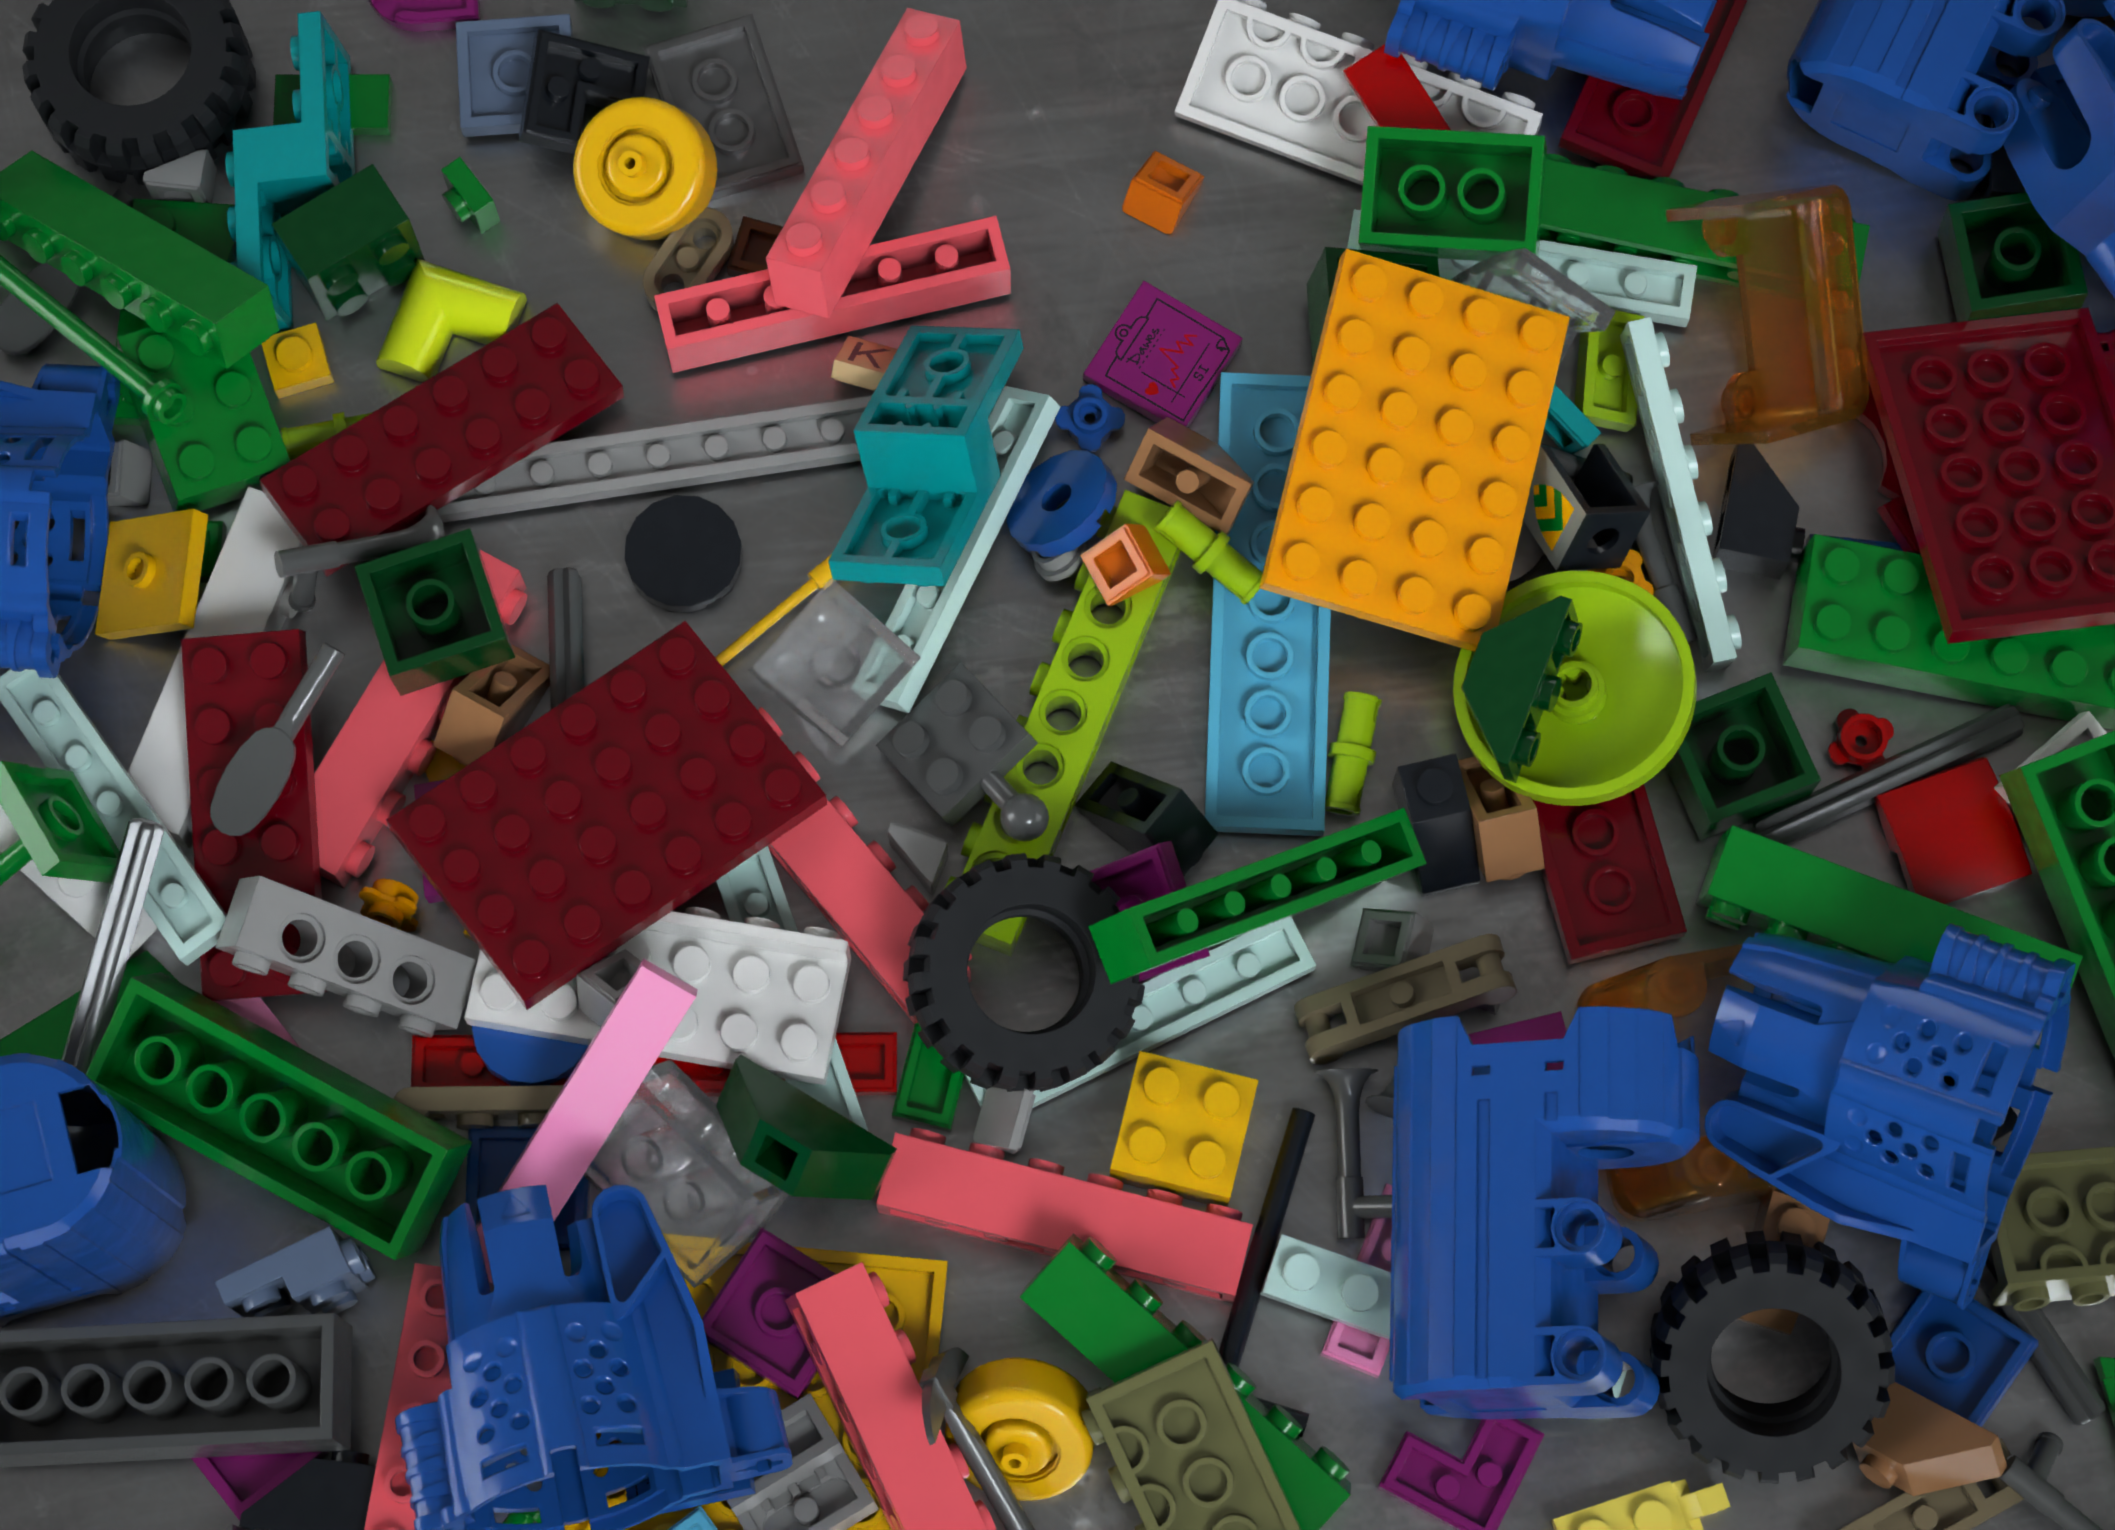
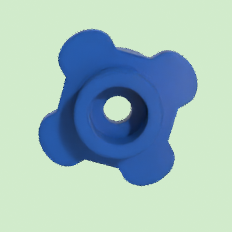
[1055,384,1125,452]

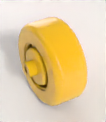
[573,97,717,240]
[944,1357,1095,1501]

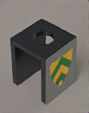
[1523,444,1650,571]

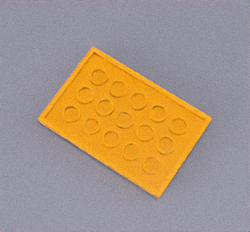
[1259,249,1570,652]

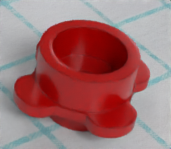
[1827,708,1894,769]

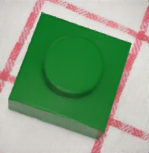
[441,157,500,234]

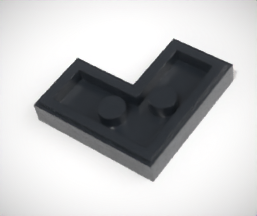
[518,29,650,154]

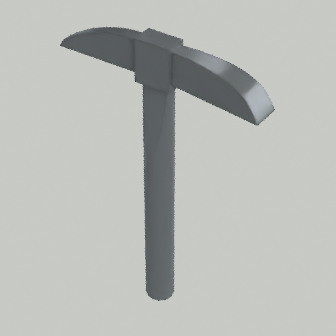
[919,1347,1035,1530]

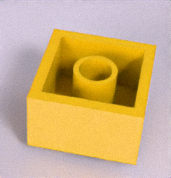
[1109,1051,1259,1207]

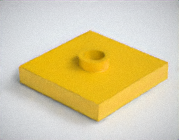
[95,509,208,640]

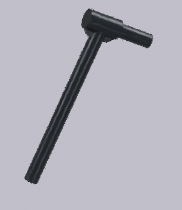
[1219,1108,1315,1437]

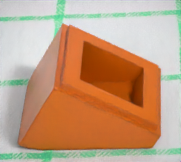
[1122,151,1205,235]
[1080,524,1171,606]

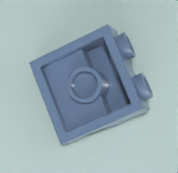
[215,1226,376,1318]

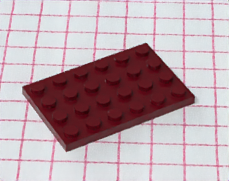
[1858,308,2115,644]
[386,621,827,1010]

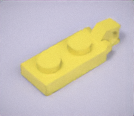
[1551,1479,1731,1530]

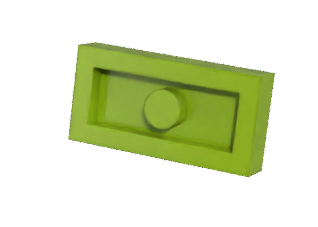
[1574,305,1644,432]

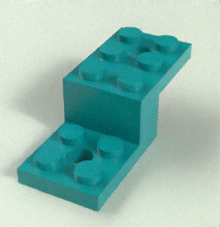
[225,11,355,334]
[828,325,1024,587]

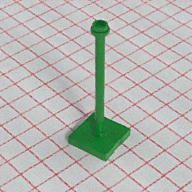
[0,255,187,424]
[0,761,120,886]

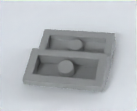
[727,1393,879,1530]

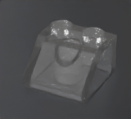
[748,578,921,747]

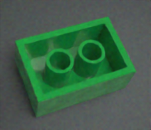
[1358,126,1547,264]
[117,327,290,512]

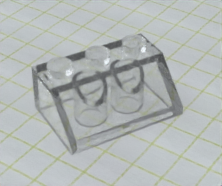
[583,1060,789,1288]

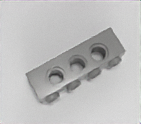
[216,876,477,1038]

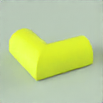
[376,259,527,383]

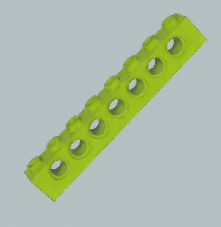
[944,490,1181,957]

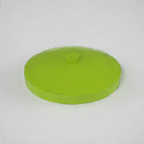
[1453,571,1697,806]

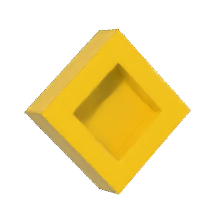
[261,322,334,399]

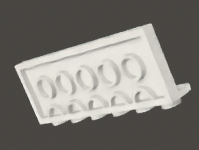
[1174,0,1543,186]
[464,907,851,1085]

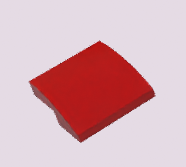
[1874,757,2032,904]

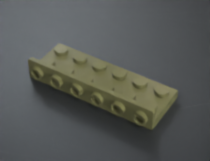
[1990,1146,2115,1311]
[1081,1338,1302,1530]

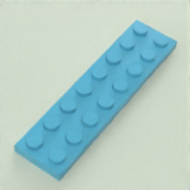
[1204,372,1331,836]

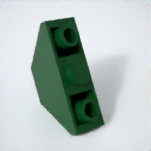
[1461,596,1583,783]
[716,1055,897,1200]

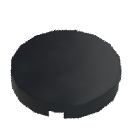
[624,495,743,612]

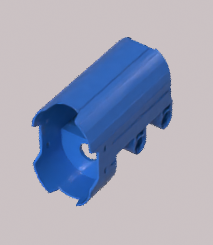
[1786,0,2110,201]
[1389,1006,1700,1419]
[0,1053,187,1328]

